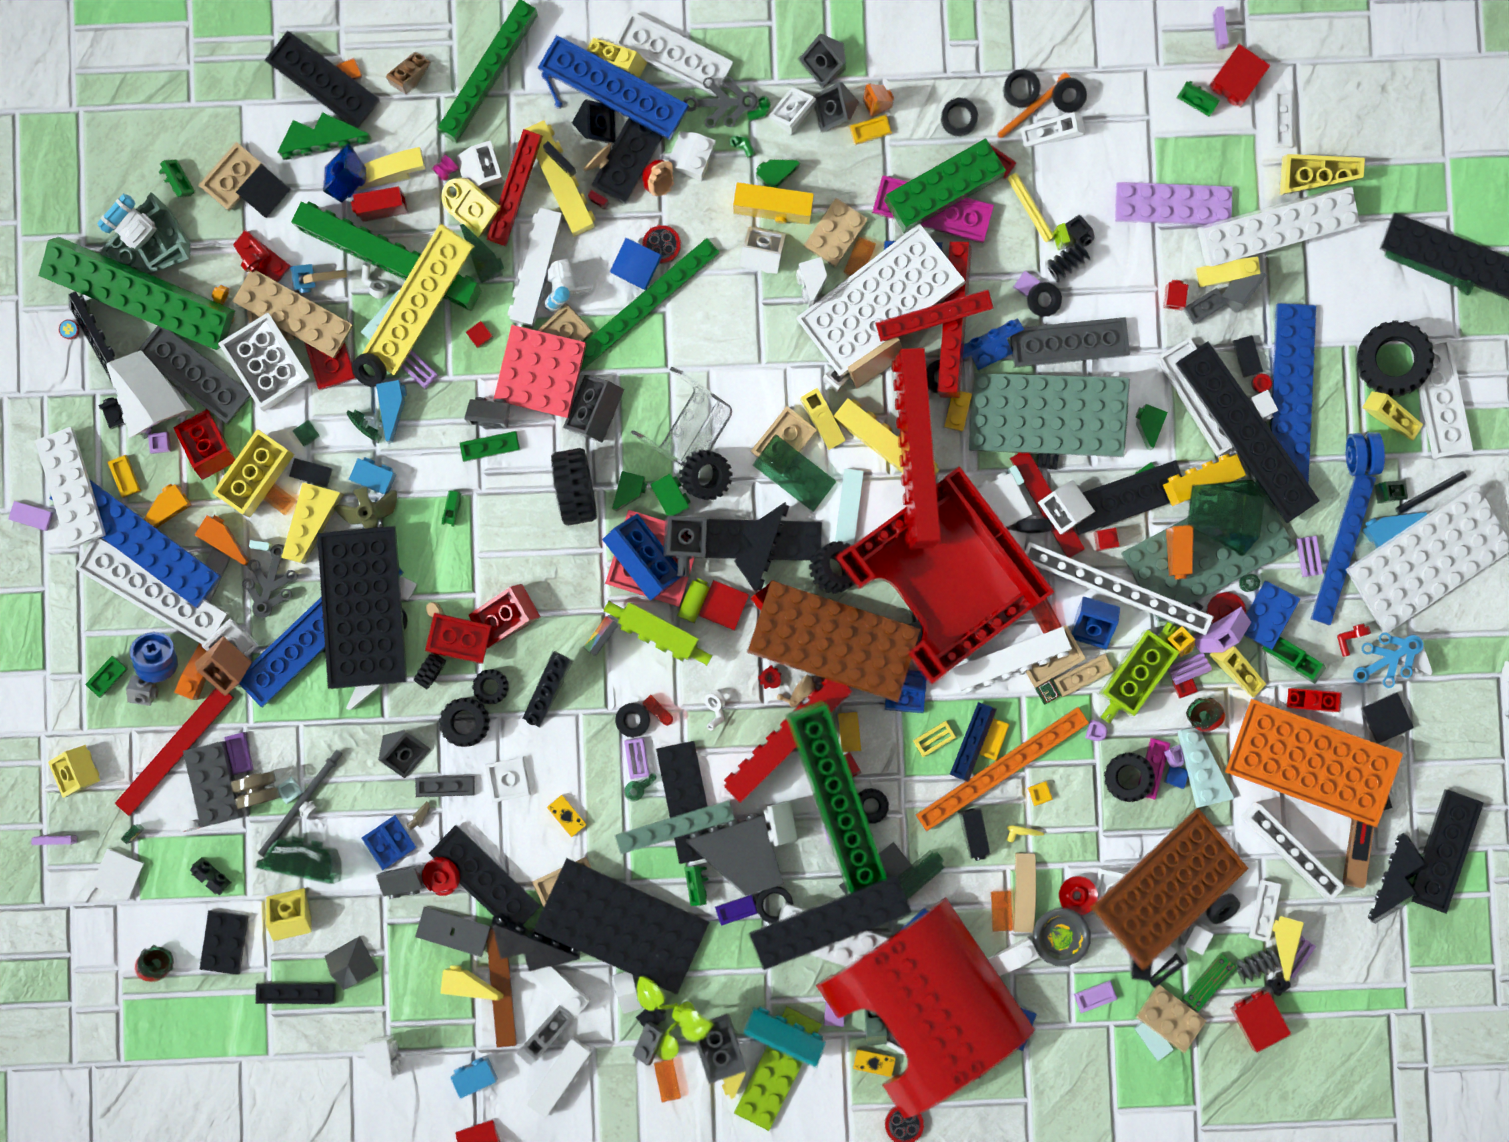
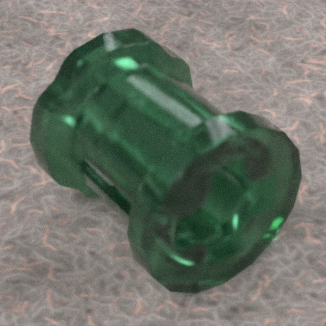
[1239,574,1260,592]

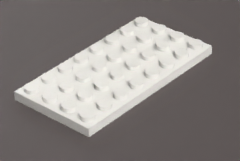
[796,223,966,378]
[1346,483,1509,633]

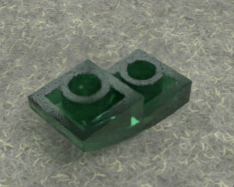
[346,410,382,443]

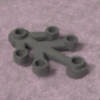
[683,76,758,128]
[242,544,298,618]

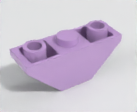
[1193,607,1251,653]

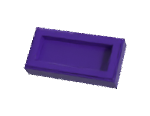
[715,894,758,926]

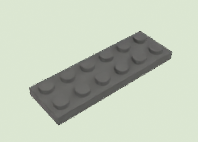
[1011,317,1130,368]
[138,326,251,425]

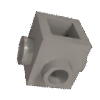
[126,675,159,706]

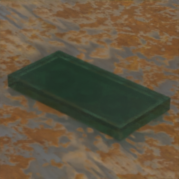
[752,434,836,512]

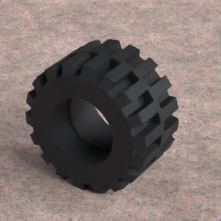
[679,449,733,501]
[809,541,855,594]
[439,698,490,747]
[1104,753,1155,802]

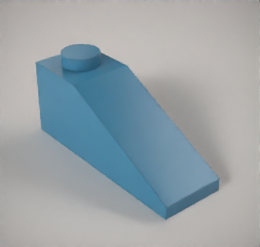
[376,380,407,443]
[1362,512,1427,549]

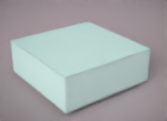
[1007,465,1024,486]
[249,540,273,552]
[276,777,303,804]

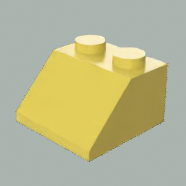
[48,745,100,798]
[266,888,312,941]

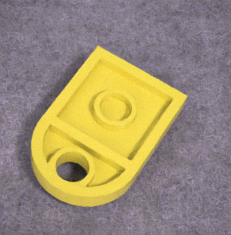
[442,178,501,237]

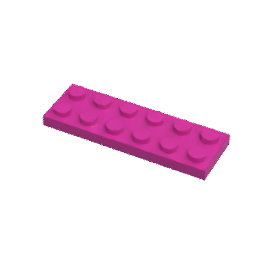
[872,175,994,243]

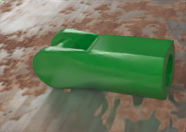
[442,490,461,527]

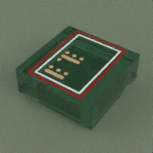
[1034,678,1061,705]

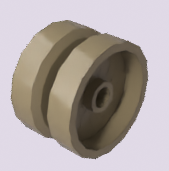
[231,771,280,809]

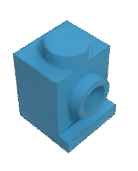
[290,264,316,294]

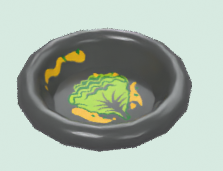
[1033,908,1091,966]

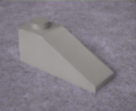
[516,1005,574,1066]

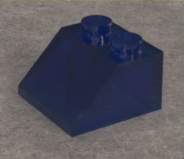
[323,144,366,203]

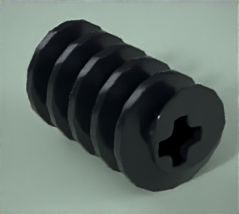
[1047,242,1090,283]

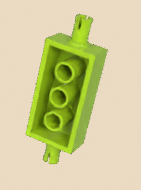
[603,601,713,666]
[1099,622,1180,724]

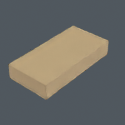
[303,270,347,284]

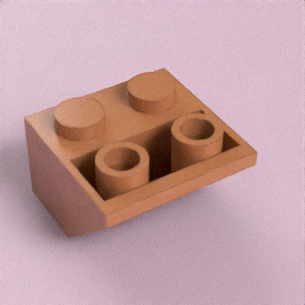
[195,636,252,696]

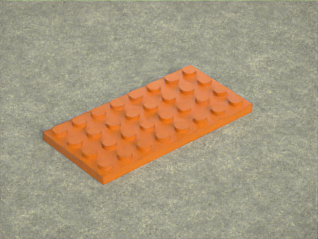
[1225,699,1403,828]

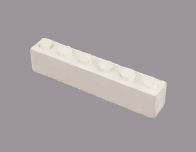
[508,207,563,328]
[952,627,1072,693]
[1241,803,1345,901]

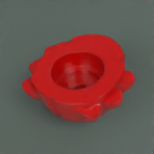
[758,665,782,689]

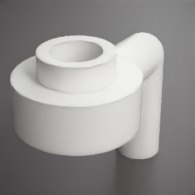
[362,262,389,299]
[705,690,725,731]

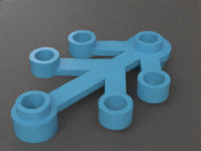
[1353,632,1423,688]

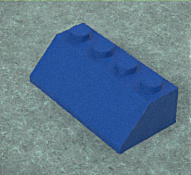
[602,513,684,601]

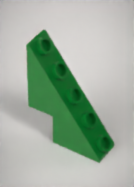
[277,112,372,160]

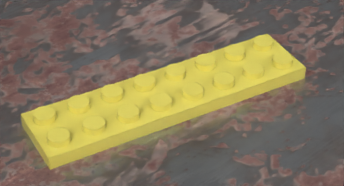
[362,224,474,375]

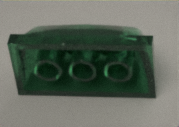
[255,836,342,884]

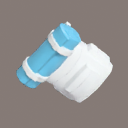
[97,193,157,249]
[544,259,592,312]

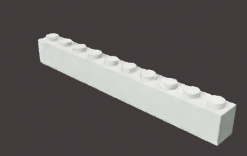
[1025,542,1213,635]

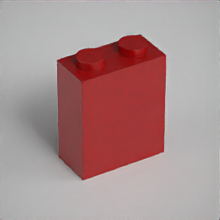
[1209,44,1271,107]
[351,186,408,222]
[1230,989,1292,1053]

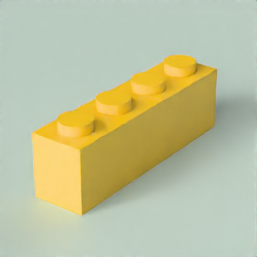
[1163,453,1246,506]

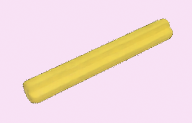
[1008,173,1054,242]

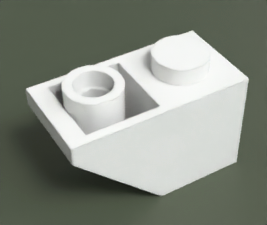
[1394,637,1432,677]

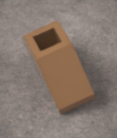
[386,52,431,95]

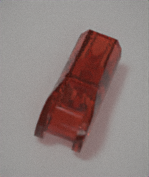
[642,695,673,726]

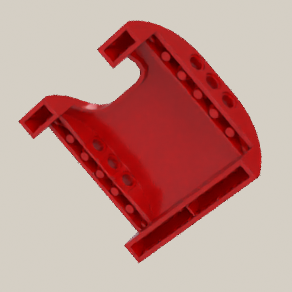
[836,466,1054,685]
[816,897,1035,1118]

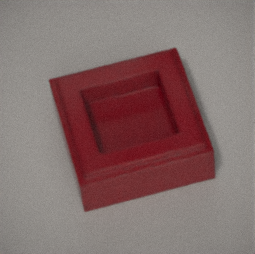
[588,190,609,209]

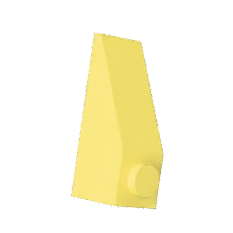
[1196,257,1261,287]
[1362,391,1423,441]
[1210,646,1266,698]
[1272,916,1304,981]
[441,965,504,1000]

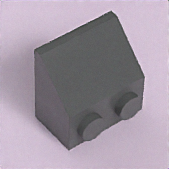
[464,397,510,429]
[376,865,425,899]

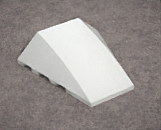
[107,350,195,439]

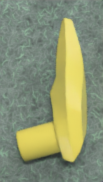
[1006,825,1044,843]

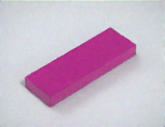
[1138,738,1171,800]

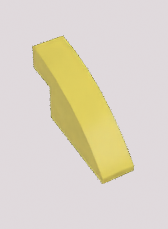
[350,147,426,191]

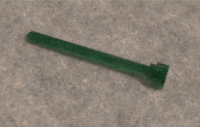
[1384,251,1475,296]

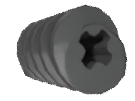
[1236,947,1281,985]

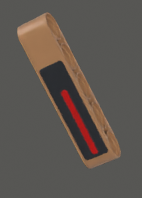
[1343,819,1374,889]

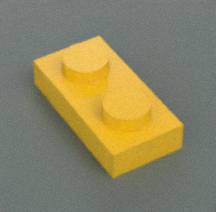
[944,391,972,432]
[838,712,861,752]

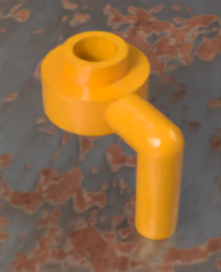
[212,285,235,323]

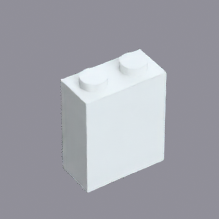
[977,472,1032,528]

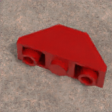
[1287,688,1342,712]

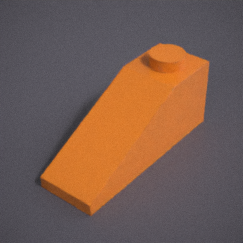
[863,83,894,118]
[195,515,249,566]
[174,643,207,700]

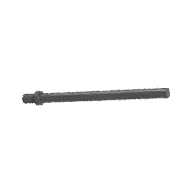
[258,749,343,857]

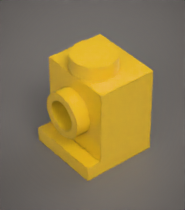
[1167,626,1196,658]

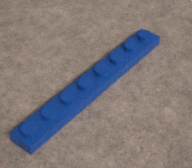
[1310,474,1376,625]

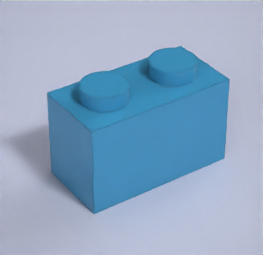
[349,457,396,495]
[450,1057,498,1099]

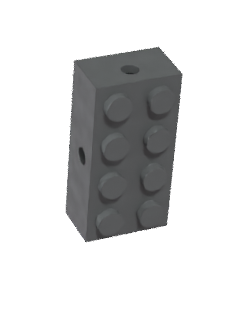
[183,741,244,828]

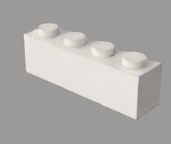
[526,1036,592,1118]

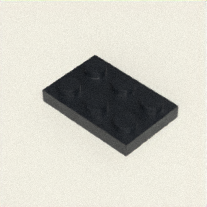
[199,910,249,975]

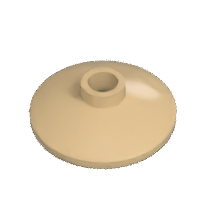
[583,143,612,172]

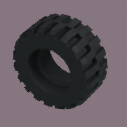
[1356,320,1435,397]
[551,448,597,526]

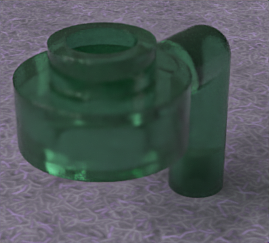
[624,773,657,802]

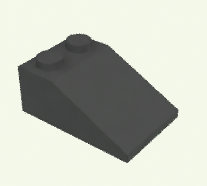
[695,1014,747,1084]

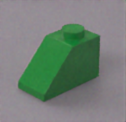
[756,159,800,188]
[1135,404,1168,450]
[612,471,648,511]

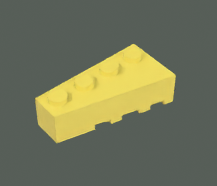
[1280,154,1365,195]
[281,483,344,564]

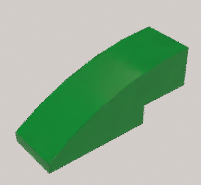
[1262,637,1326,684]

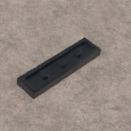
[255,983,336,1004]

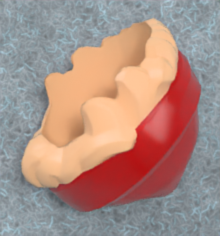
[642,159,674,196]

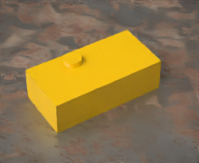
[733,182,814,225]

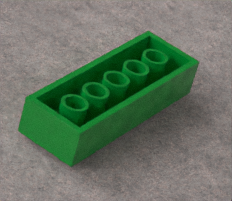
[884,138,1006,233]

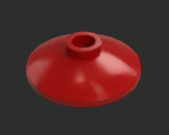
[1058,876,1098,915]

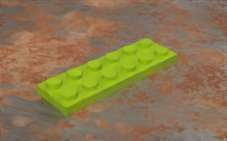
[734,1006,822,1131]

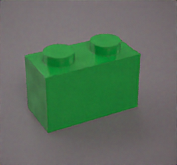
[650,473,691,516]

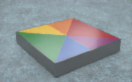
[583,616,618,656]

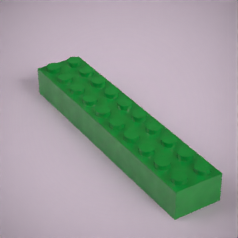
[291,201,481,311]
[38,236,236,350]
[785,701,887,893]

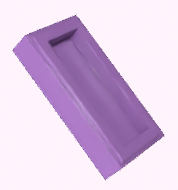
[225,732,254,775]

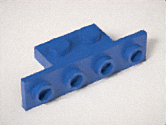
[963,318,1024,370]

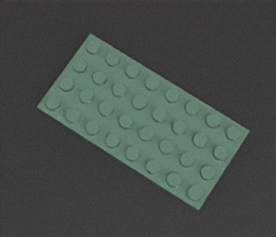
[969,373,1130,457]
[1121,481,1295,621]

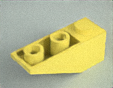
[586,38,647,78]
[800,388,846,450]

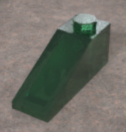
[460,224,504,283]

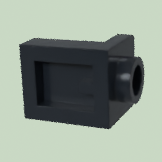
[1065,214,1095,247]
[98,397,126,429]
[636,1008,667,1027]

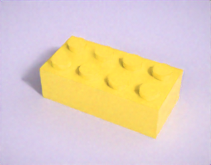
[212,429,295,518]

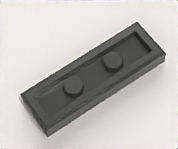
[415,776,475,797]

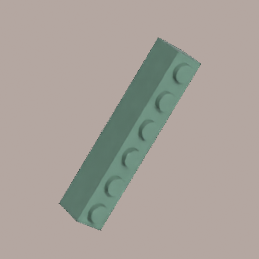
[615,800,735,854]

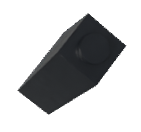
[958,807,990,861]

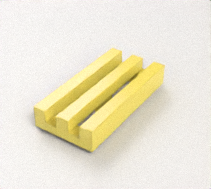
[913,721,956,757]

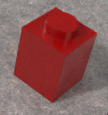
[1163,280,1188,311]
[1093,527,1120,551]

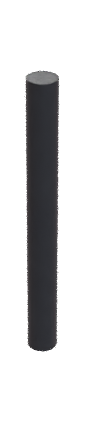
[1395,471,1467,514]

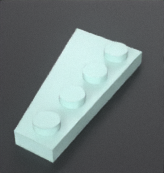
[1177,728,1235,808]

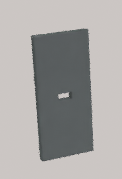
[839,842,913,895]
[415,906,491,957]

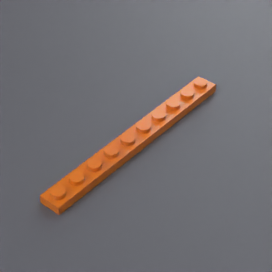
[915,707,1089,831]

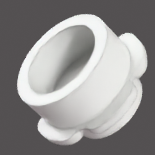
[299,801,317,819]

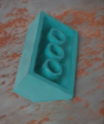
[744,1006,826,1068]

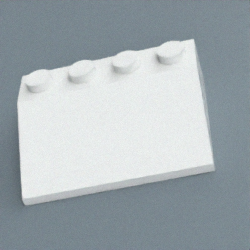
[218,313,310,412]

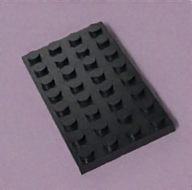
[317,526,407,689]
[533,857,710,994]

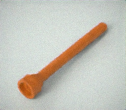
[997,72,1071,138]

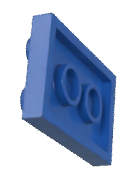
[1244,580,1300,650]

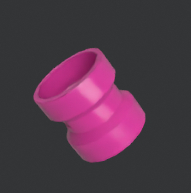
[432,155,459,182]

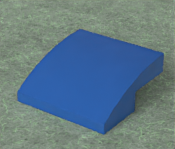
[610,237,663,290]
[884,670,927,713]
[361,815,417,871]

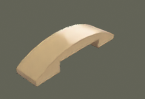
[1013,853,1036,933]

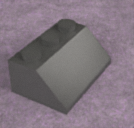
[563,375,624,443]

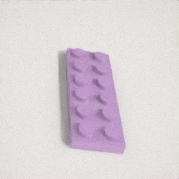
[1115,182,1232,225]

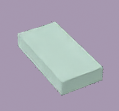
[1134,1022,1174,1061]

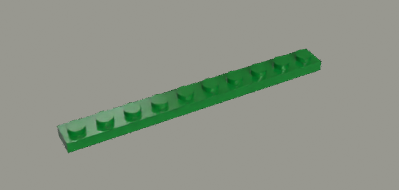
[580,238,719,373]

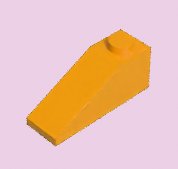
[144,484,192,528]

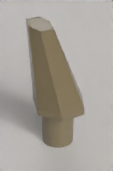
[406,801,430,830]

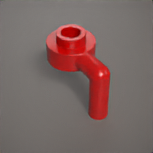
[241,238,269,272]
[1337,623,1371,657]

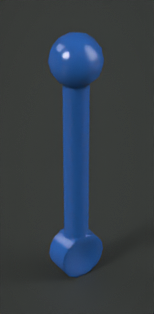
[541,72,562,108]

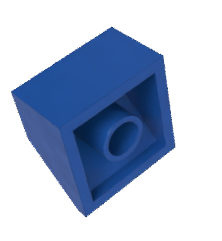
[1071,596,1120,650]

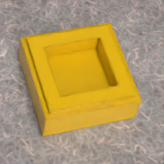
[1027,781,1053,806]

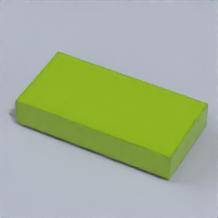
[1053,223,1070,251]

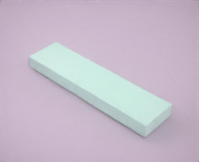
[835,469,864,546]

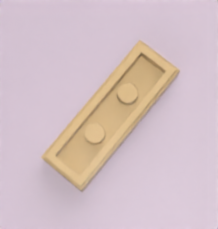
[1053,653,1114,697]

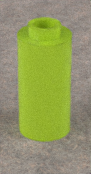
[677,578,710,623]

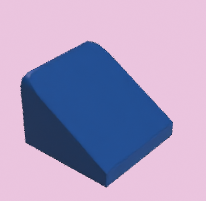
[1164,765,1188,789]

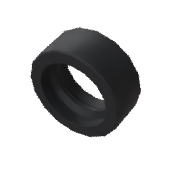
[1003,69,1041,108]
[941,97,978,137]
[756,886,794,924]

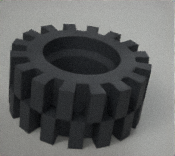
[413,653,446,690]
[472,669,509,704]
[858,788,889,824]

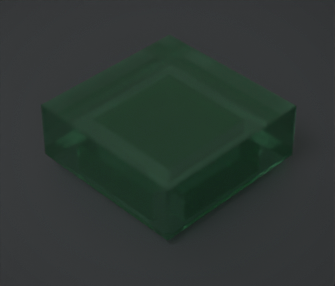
[293,420,320,447]

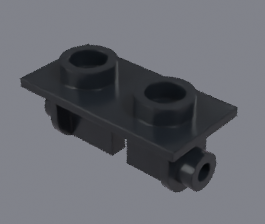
[190,858,232,896]

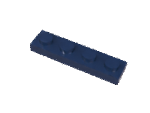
[950,702,997,782]

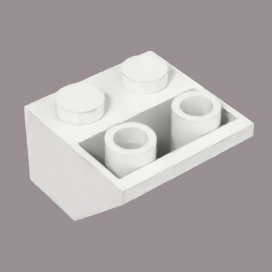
[456,141,504,189]
[796,257,827,308]
[1038,480,1095,535]
[764,801,798,846]
[363,1035,401,1082]

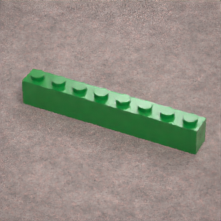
[437,0,538,143]

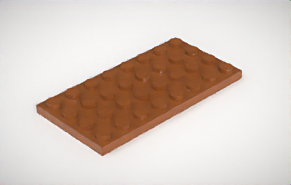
[747,580,920,702]
[1091,808,1249,969]

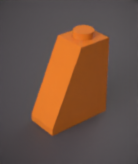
[1166,525,1193,579]

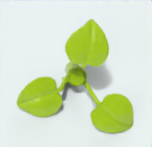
[637,976,713,1060]

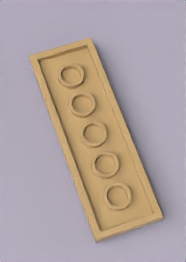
[232,271,354,359]

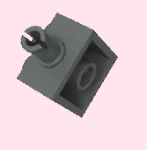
[663,516,707,577]

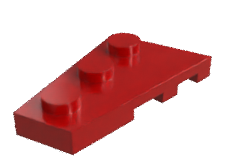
[233,230,291,283]

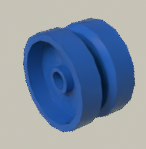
[1345,432,1385,476]
[130,632,178,683]

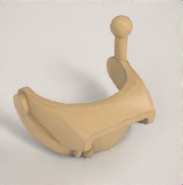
[777,675,816,707]

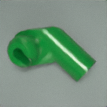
[747,96,770,122]
[730,135,756,158]

